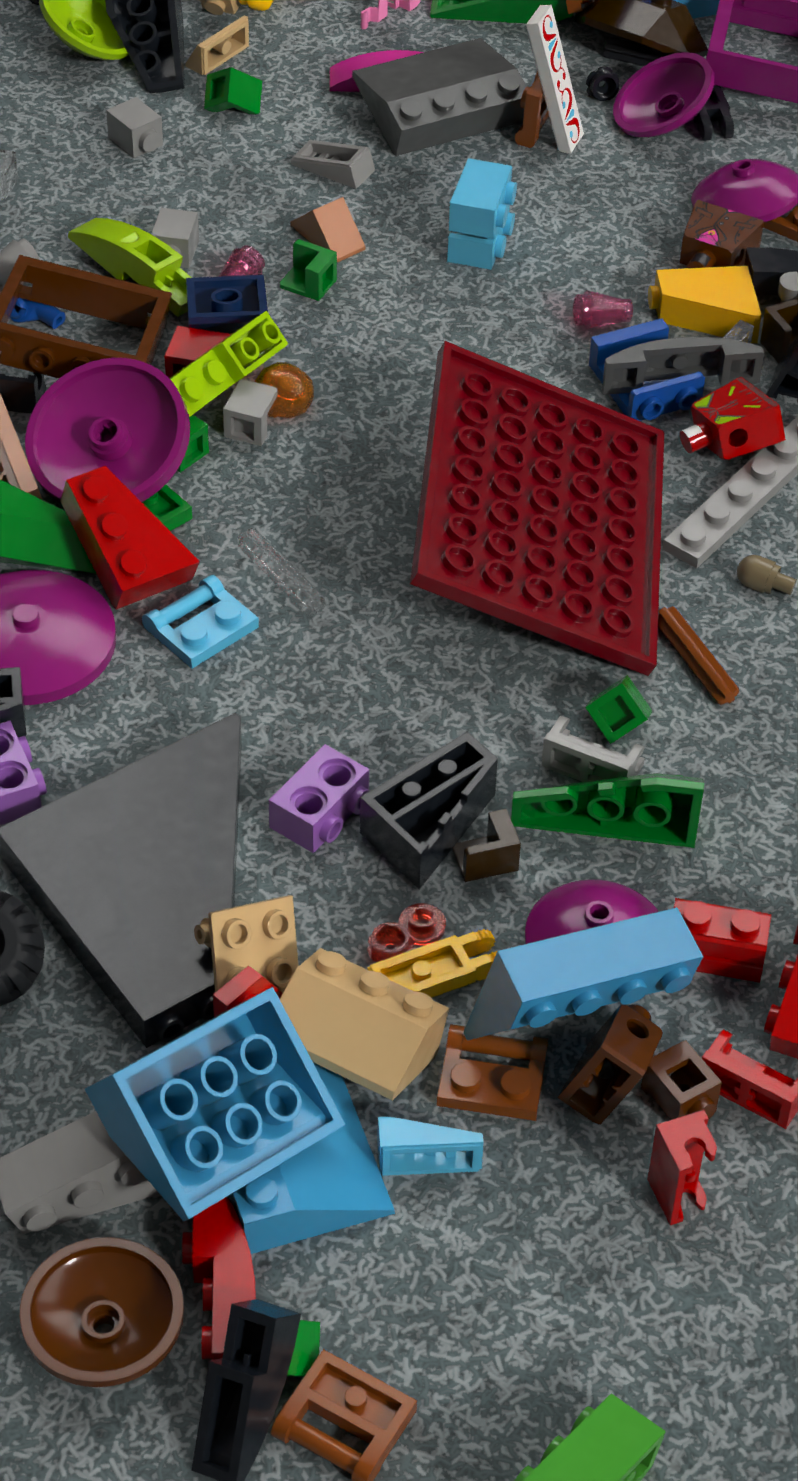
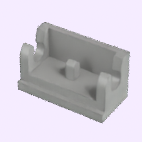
[541,716,645,782]

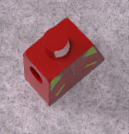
[680,377,786,460]

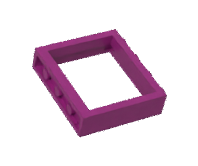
[706,0,798,103]

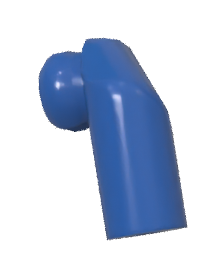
[10,298,66,329]

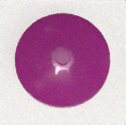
[25,358,190,504]
[0,570,116,705]

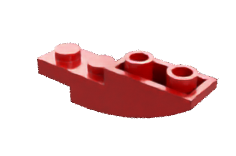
[182,1196,256,1360]

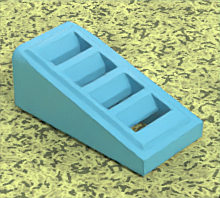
[377,1117,484,1176]

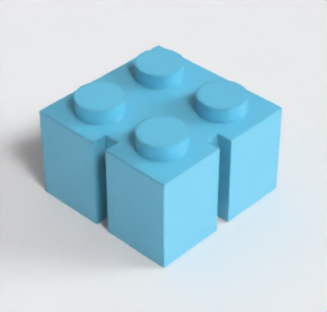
[447,158,517,270]

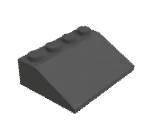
[352,38,527,156]

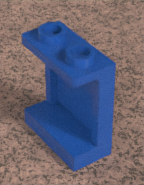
[589,318,705,421]

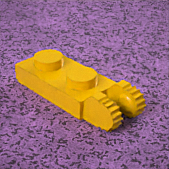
[367,929,497,998]

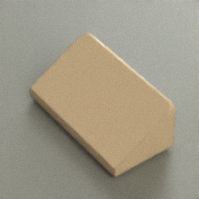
[185,15,249,75]

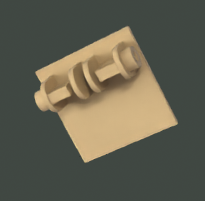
[194,895,299,993]

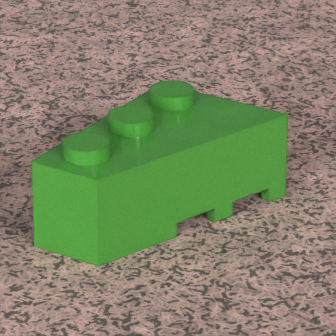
[514,1393,666,1481]

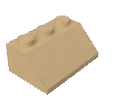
[280,948,449,1101]

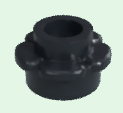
[586,66,619,101]

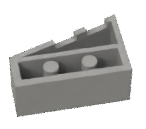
[0,1111,160,1234]

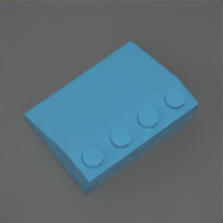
[463,907,704,1041]
[85,987,346,1221]
[228,1063,395,1254]

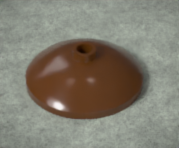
[19,1237,184,1387]

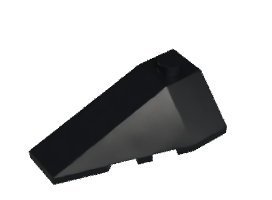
[105,0,185,93]

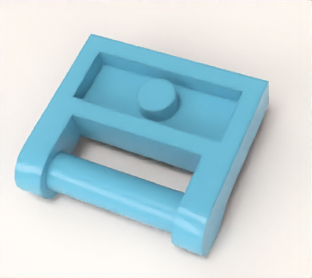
[142,575,259,669]

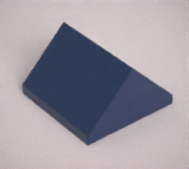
[186,275,268,334]

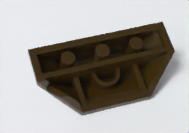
[575,0,708,57]

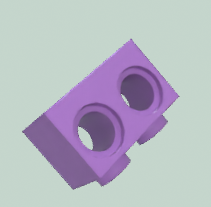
[0,721,47,825]
[269,744,370,853]

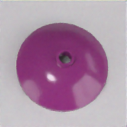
[613,52,715,138]
[691,159,798,222]
[525,880,659,944]

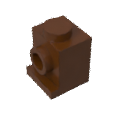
[641,1040,722,1120]

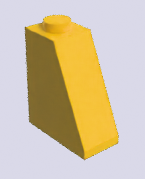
[648,266,762,343]

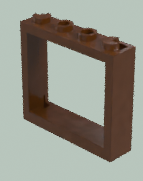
[0,255,172,378]

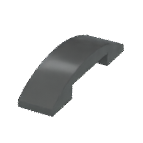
[602,337,764,395]

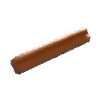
[658,606,739,705]

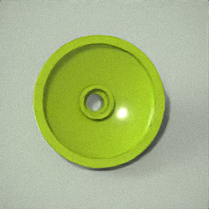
[39,0,129,60]

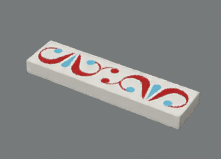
[526,5,584,154]

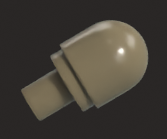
[737,555,797,595]

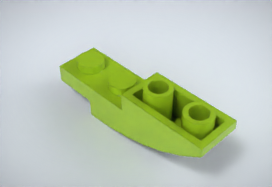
[68,218,192,317]
[170,311,288,417]

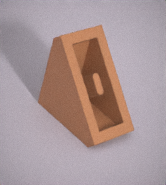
[291,197,365,262]

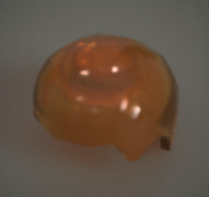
[254,362,314,418]

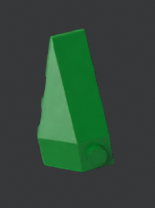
[430,0,573,24]
[0,480,97,575]
[511,773,704,848]

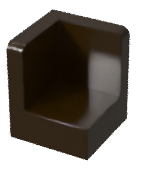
[760,299,798,364]
[452,809,521,882]

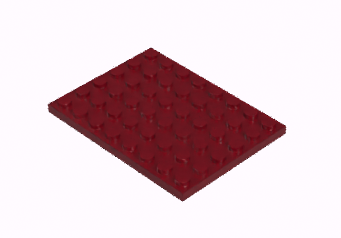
[410,341,664,676]

